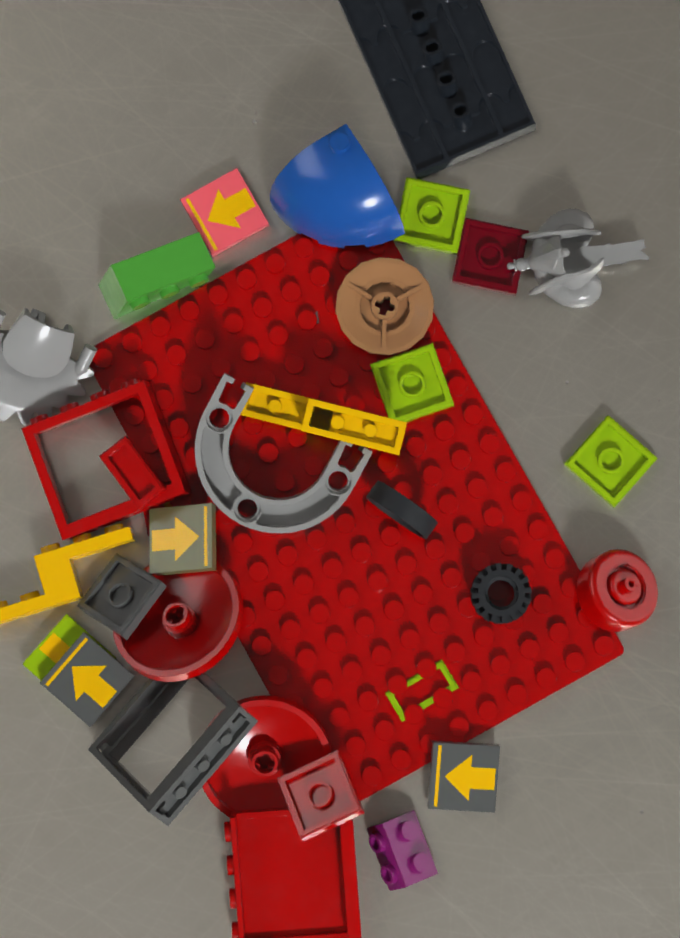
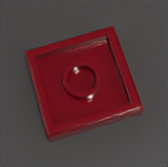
[452,218,529,296]

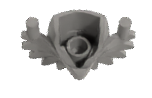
[0,308,97,425]

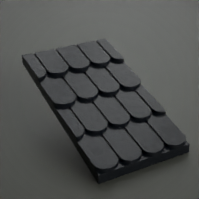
[338,0,536,179]

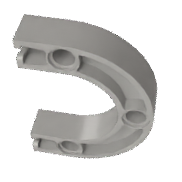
[195,373,373,534]

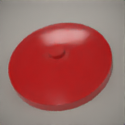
[113,562,243,682]
[202,695,332,817]

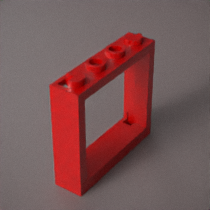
[21,378,191,541]

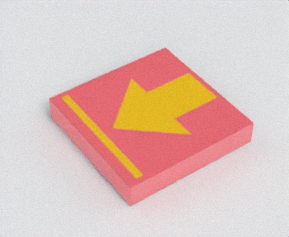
[180,168,269,258]

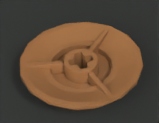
[335,257,434,355]

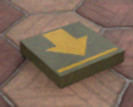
[149,503,216,576]

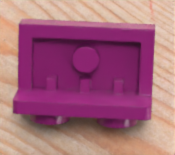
[367,810,438,891]

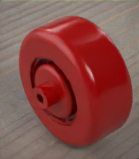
[577,549,658,632]

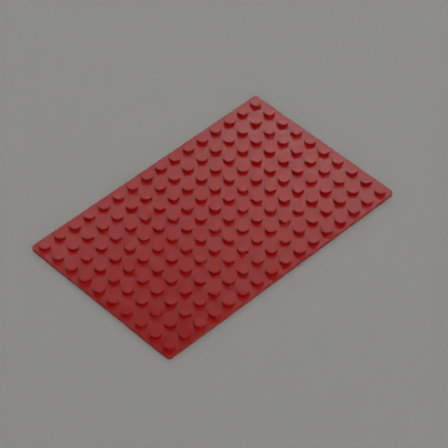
[89,233,624,801]

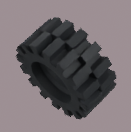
[470,563,532,624]

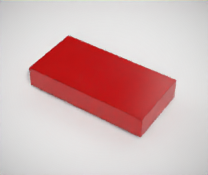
[99,436,167,510]

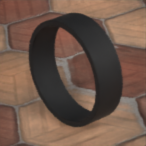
[366,480,438,539]

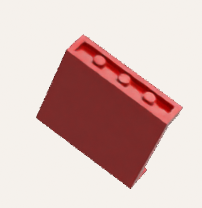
[224,807,362,938]

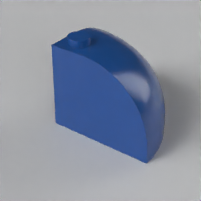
[270,124,405,248]

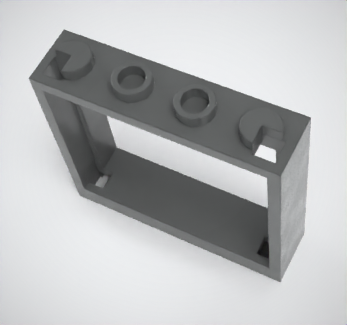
[88,672,258,826]

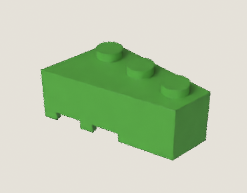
[98,232,215,320]

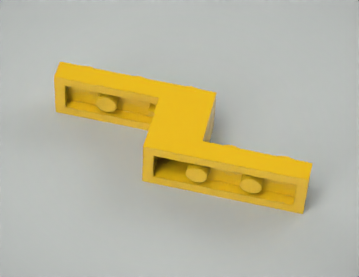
[240,382,407,455]
[0,523,136,624]

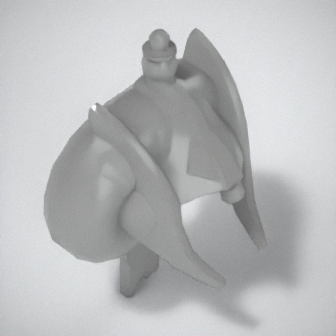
[507,209,649,308]

